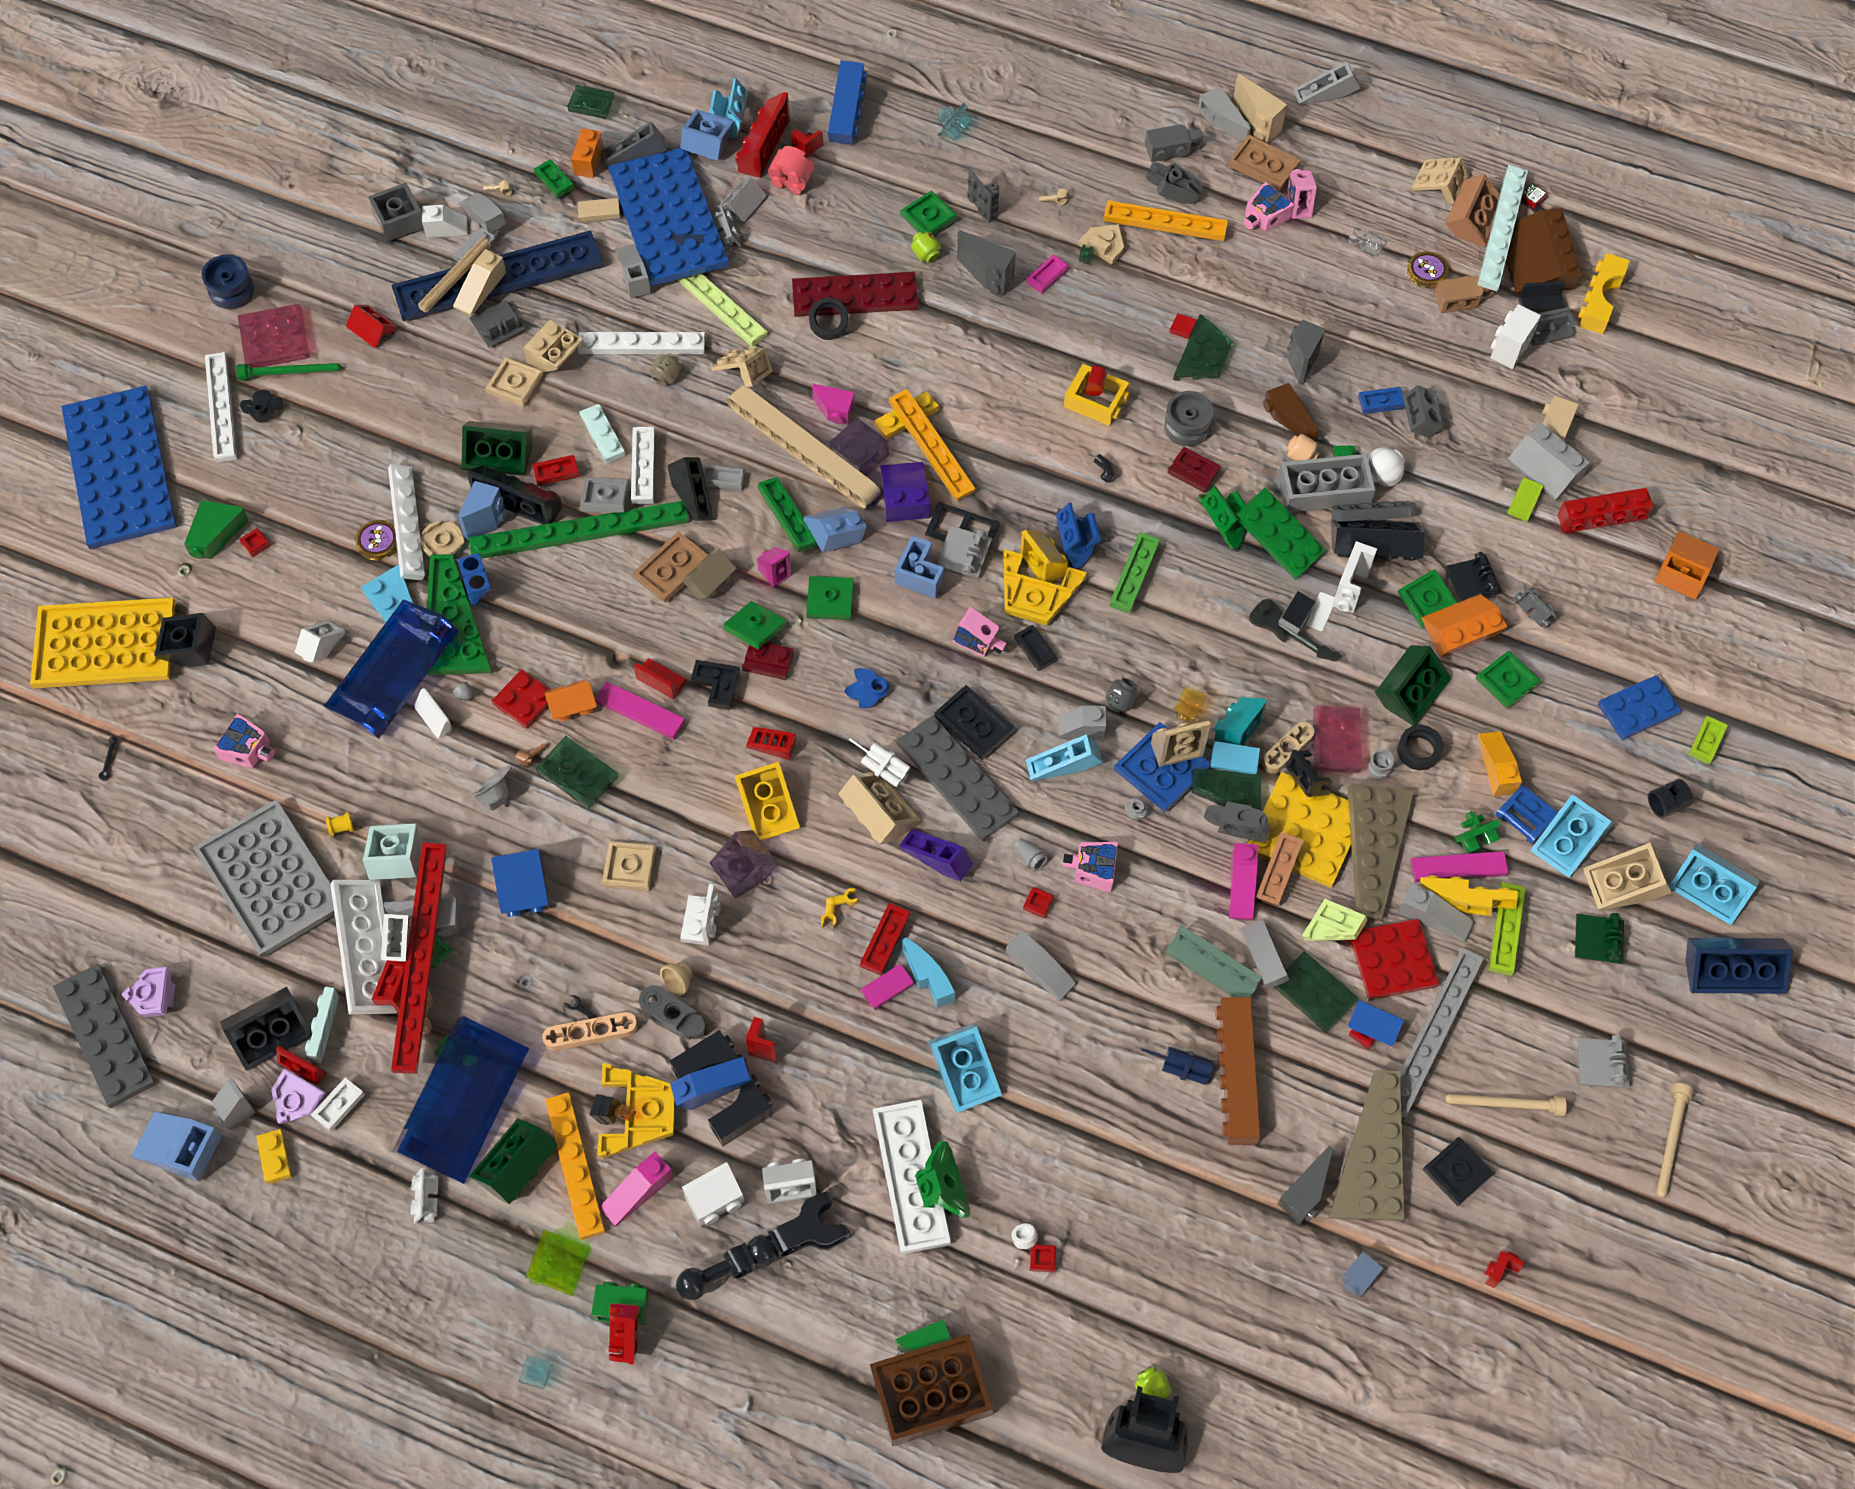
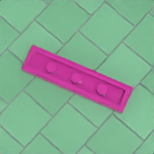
[595,681,685,740]
[1410,852,1508,882]

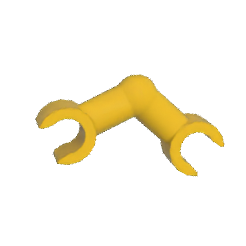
[821,888,859,929]

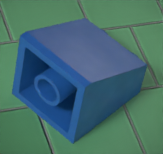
[491,849,550,917]

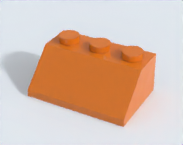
[1421,594,1507,658]

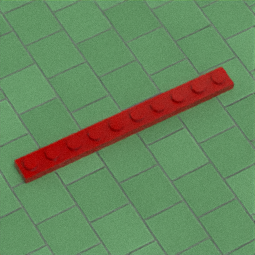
[391,843,447,1074]

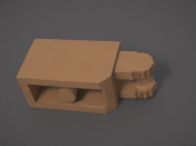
[1434,275,1493,314]

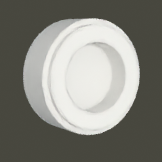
[1011,1223,1038,1249]

